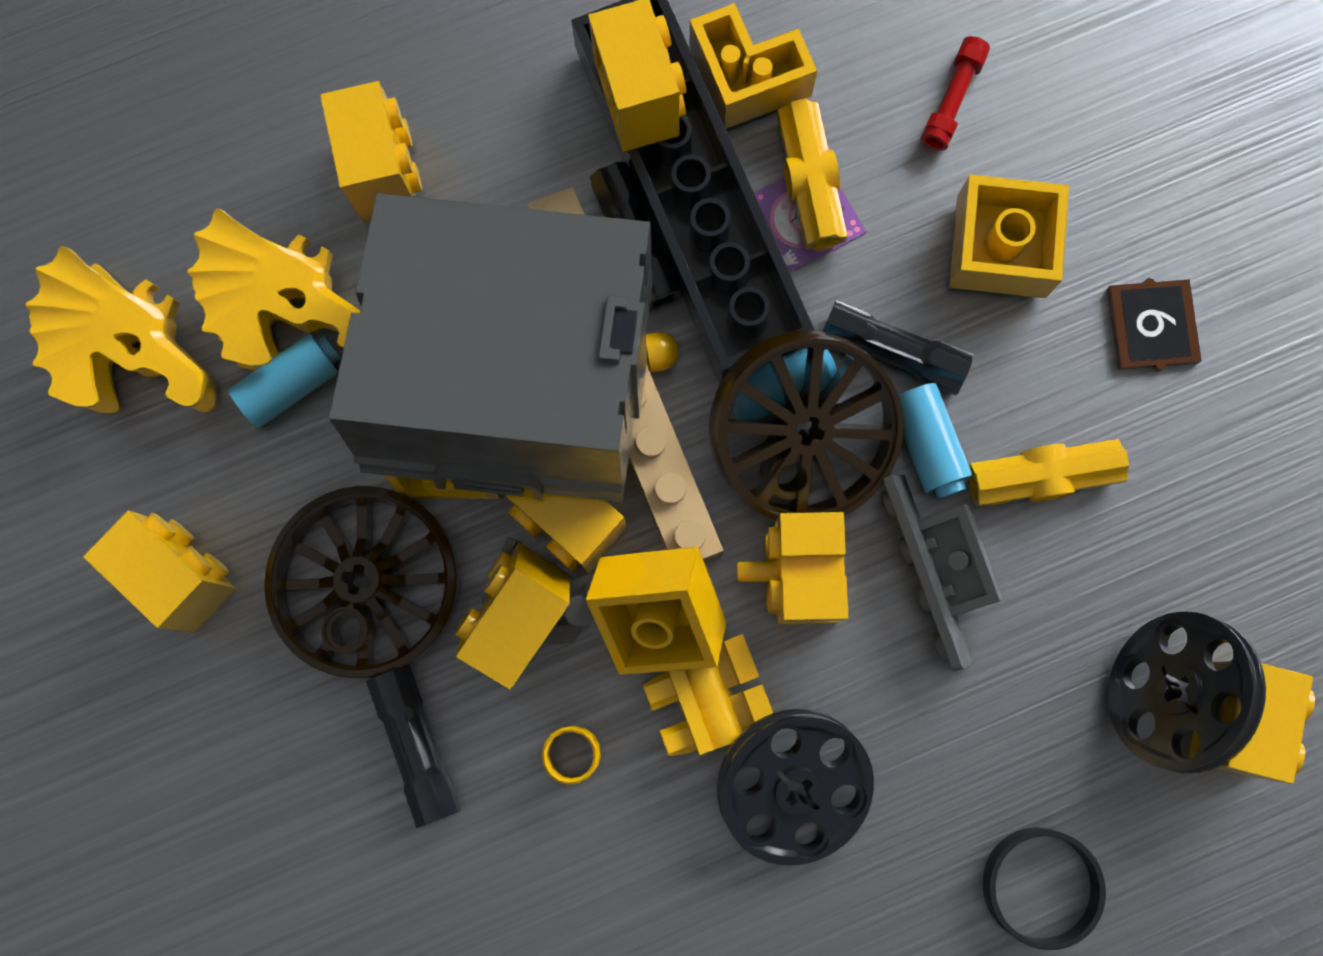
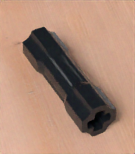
[589,162,682,311]
[823,300,974,396]
[366,666,461,828]

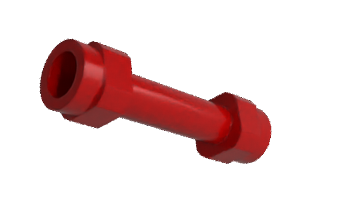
[921,36,990,151]

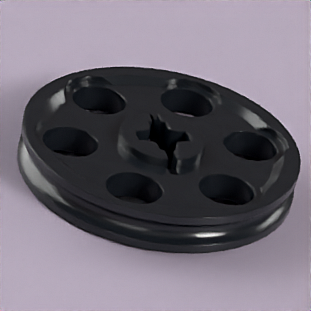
[1108,611,1266,774]
[717,709,874,866]

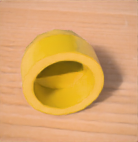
[646,332,679,373]

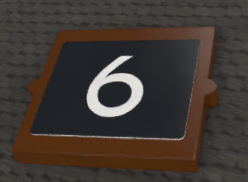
[1107,278,1202,372]

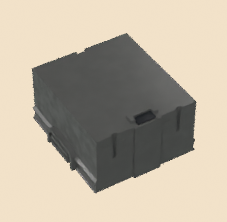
[329,193,653,502]

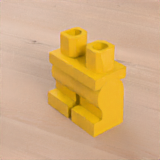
[642,633,773,756]

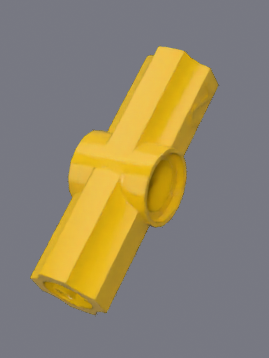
[777,99,848,251]
[968,439,1129,507]

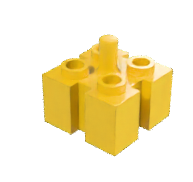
[737,512,848,625]

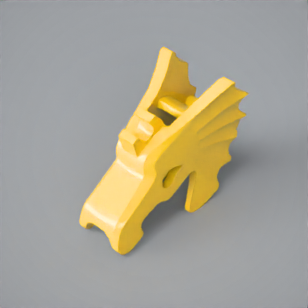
[187,208,360,371]
[25,246,218,414]

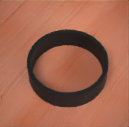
[983,827,1106,950]

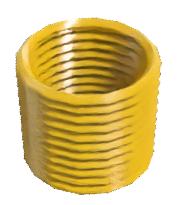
[541,725,601,785]

